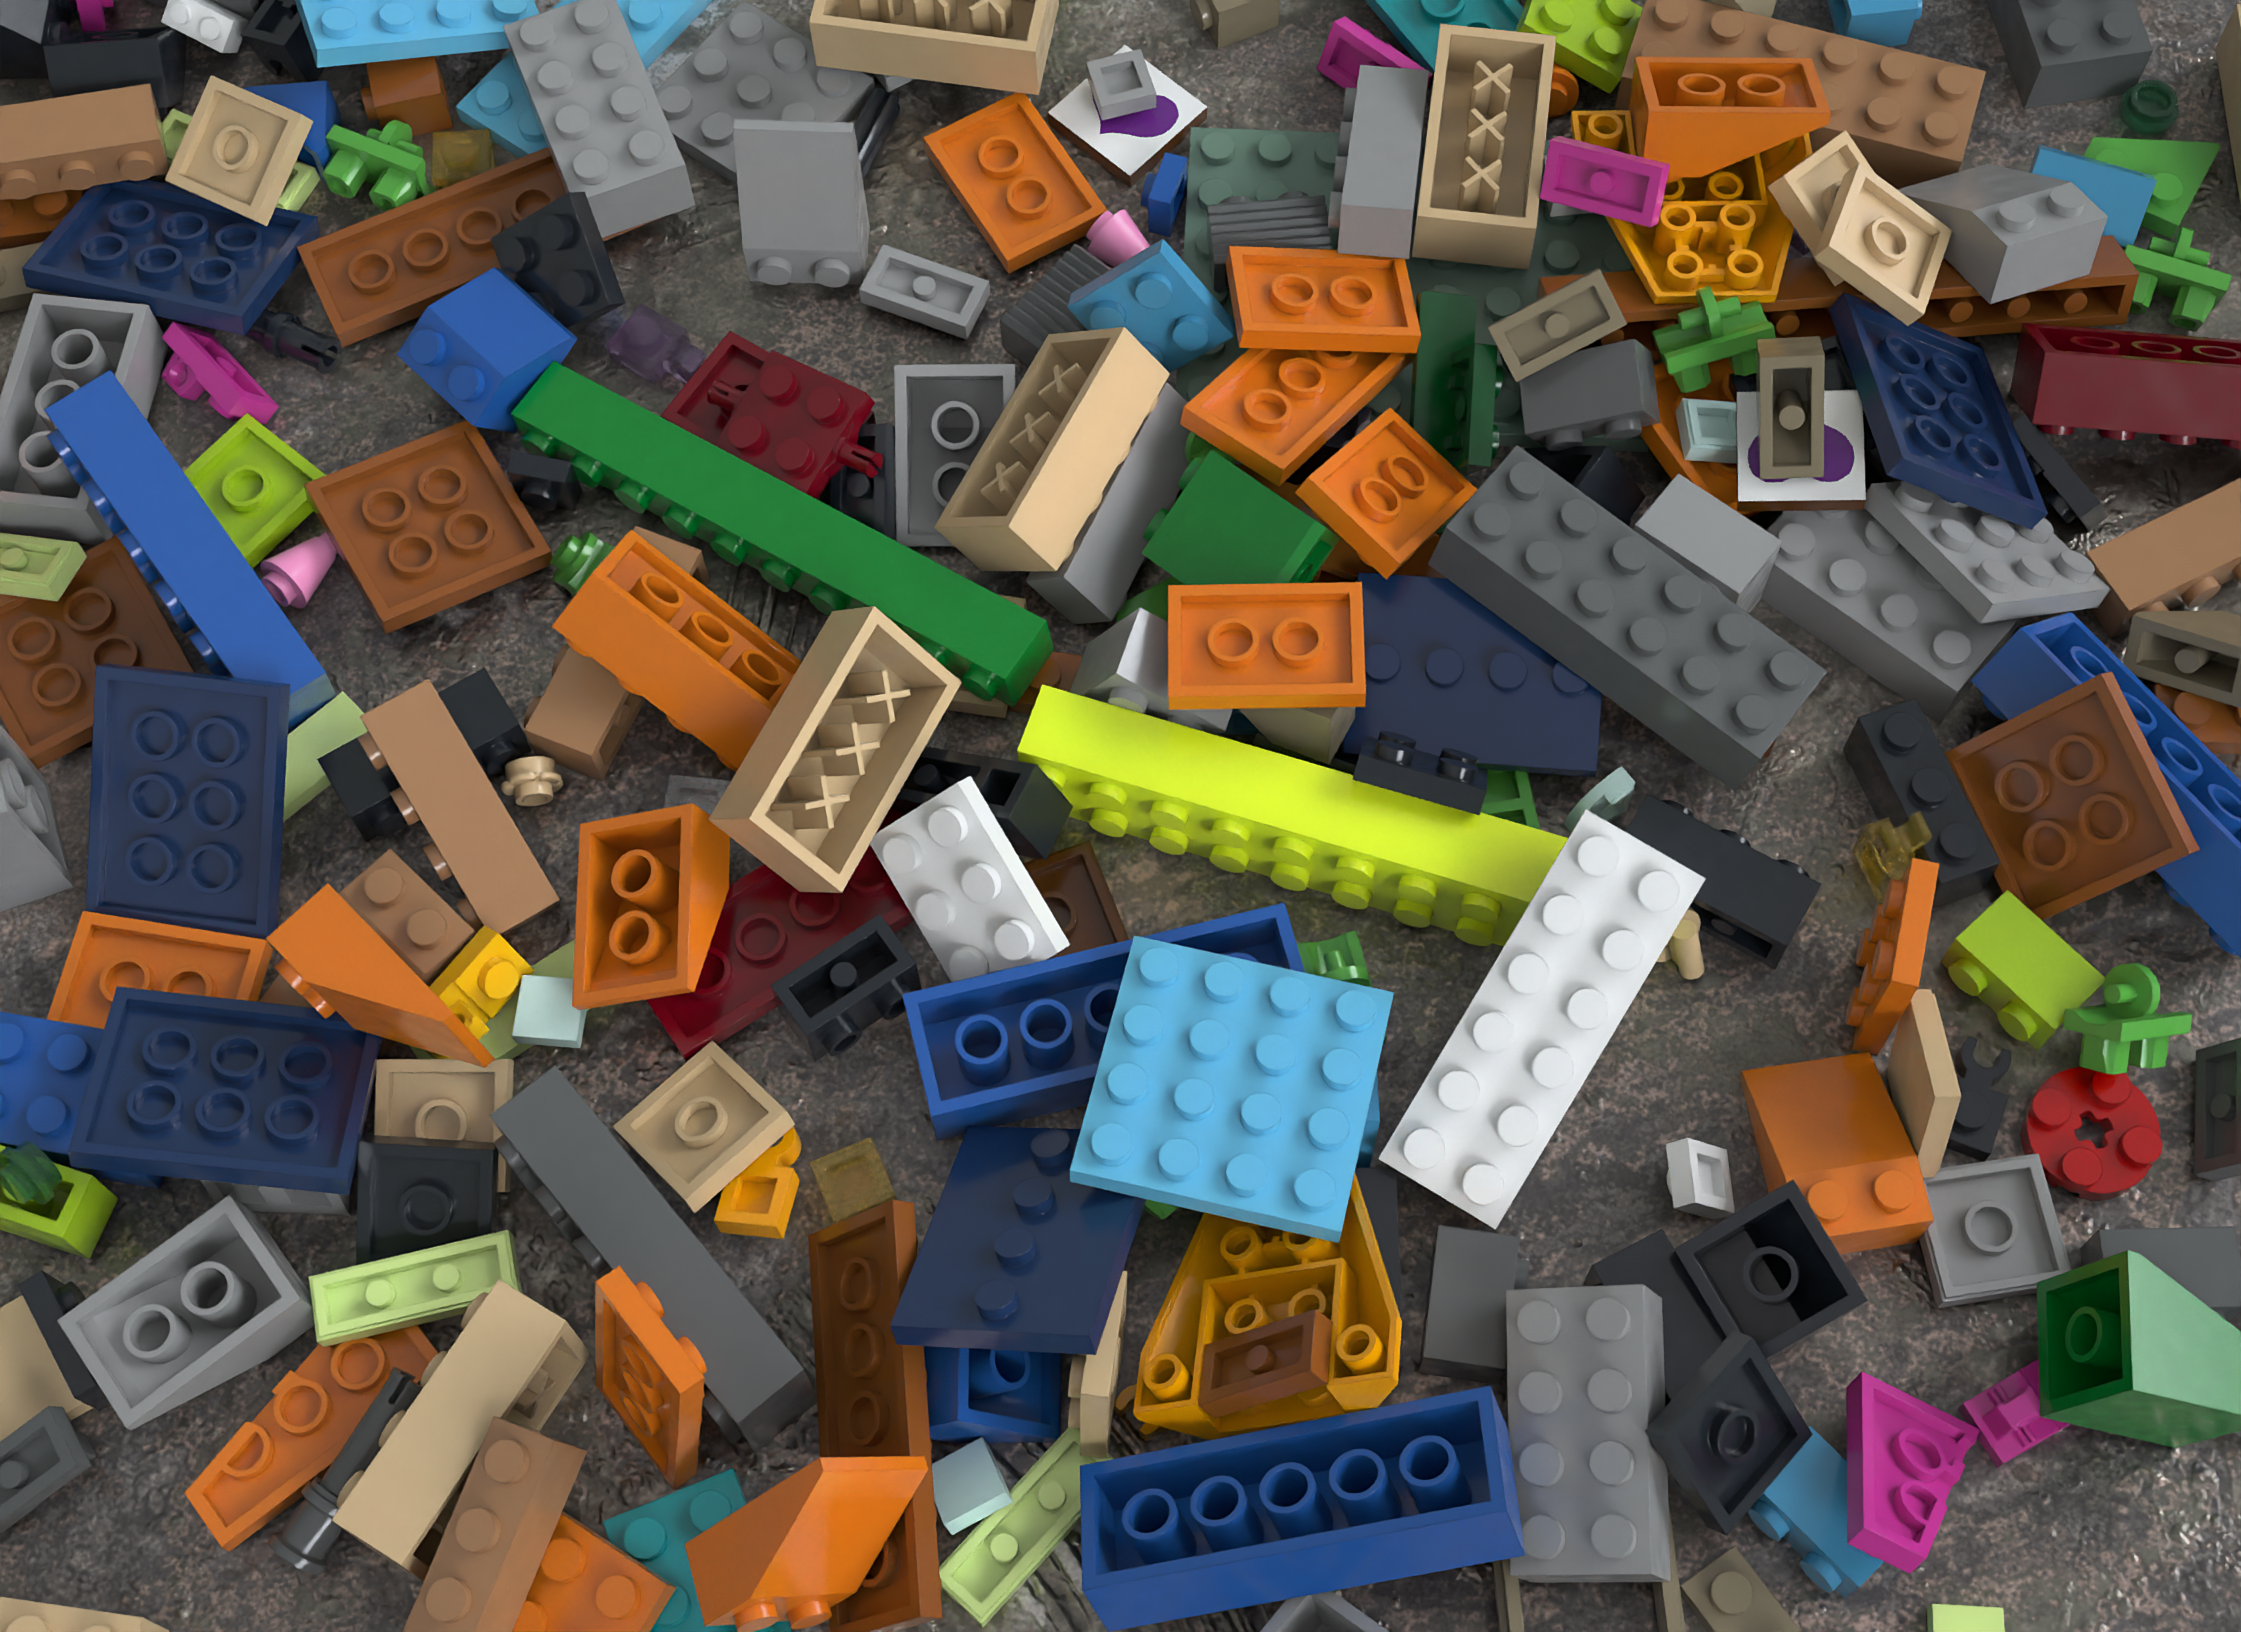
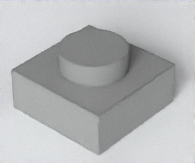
[1086,49,1156,120]

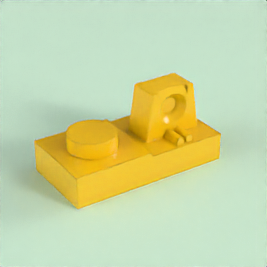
[425,925,535,1059]

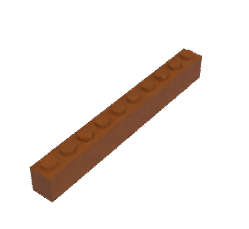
[1537,235,2139,360]

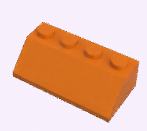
[552,529,802,772]

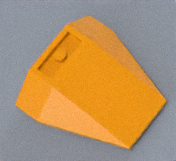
[1570,110,1812,304]
[1133,1173,1402,1440]

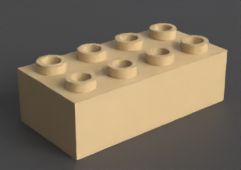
[809,0,1059,95]
[1412,24,1556,270]
[934,327,1170,571]
[708,606,962,893]
[332,1279,591,1582]

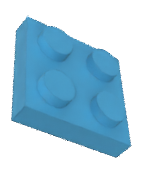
[1067,239,1236,373]

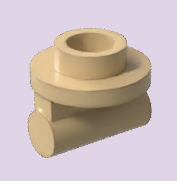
[1656,906,1705,980]

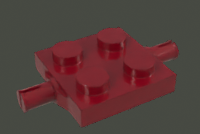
[707,350,883,499]

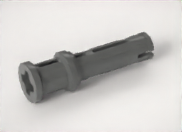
[268,1367,423,1575]

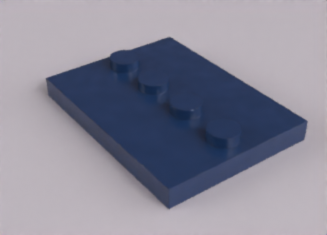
[22,179,320,335]
[1829,292,2048,530]
[1343,572,1602,777]
[86,663,290,939]
[68,987,384,1195]
[890,1126,1146,1355]

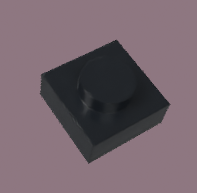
[507,451,582,511]

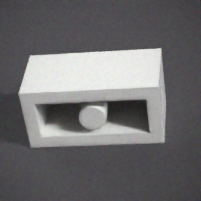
[161,0,249,53]

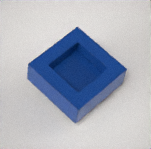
[1141,152,1187,237]

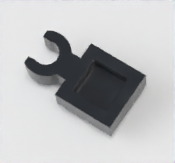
[1946,1036,2011,1162]

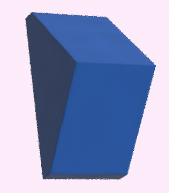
[245,80,341,184]

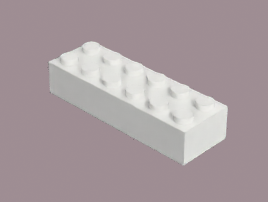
[1378,809,1706,1229]

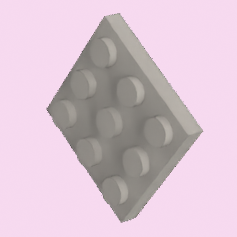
[655,0,875,185]
[1864,481,2111,624]

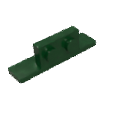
[1409,290,1503,535]

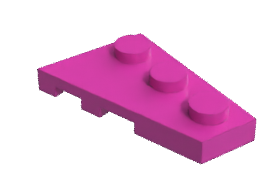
[1846,1371,1980,1574]

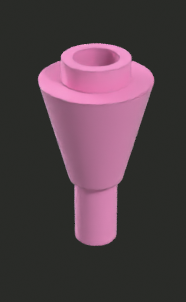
[1086,209,1150,267]
[260,531,338,609]

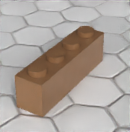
[0,84,170,200]
[2084,478,2241,639]
[524,526,710,782]
[357,678,560,937]
[402,1416,587,1632]

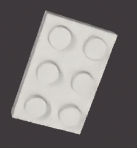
[870,776,1070,982]

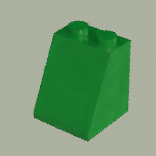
[1141,450,1341,585]
[2037,1250,2241,1448]

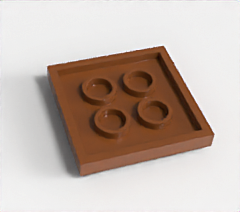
[304,420,552,635]
[0,535,196,769]
[1944,671,2200,921]

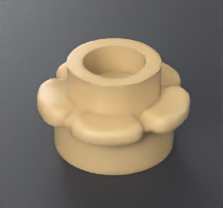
[501,756,563,806]

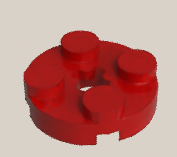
[2020,1067,2163,1201]

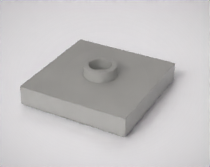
[1919,1153,2072,1308]

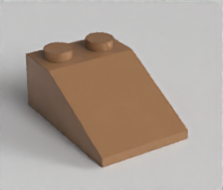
[259,849,476,1059]

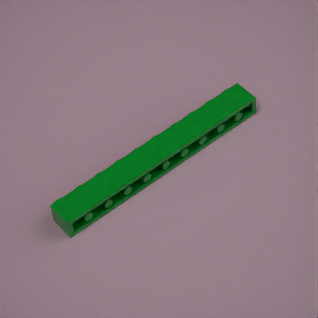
[511,360,1054,708]

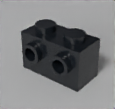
[770,914,922,1061]

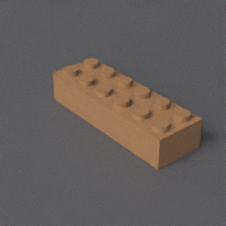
[1614,0,1986,189]

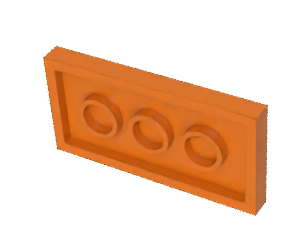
[1180,348,1413,486]
[595,1266,707,1490]

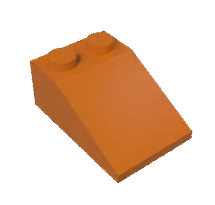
[1629,57,1831,182]
[572,803,730,1010]
[266,883,495,1068]
[1740,1052,1934,1254]
[684,1456,928,1632]

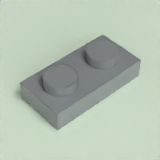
[859,244,990,339]

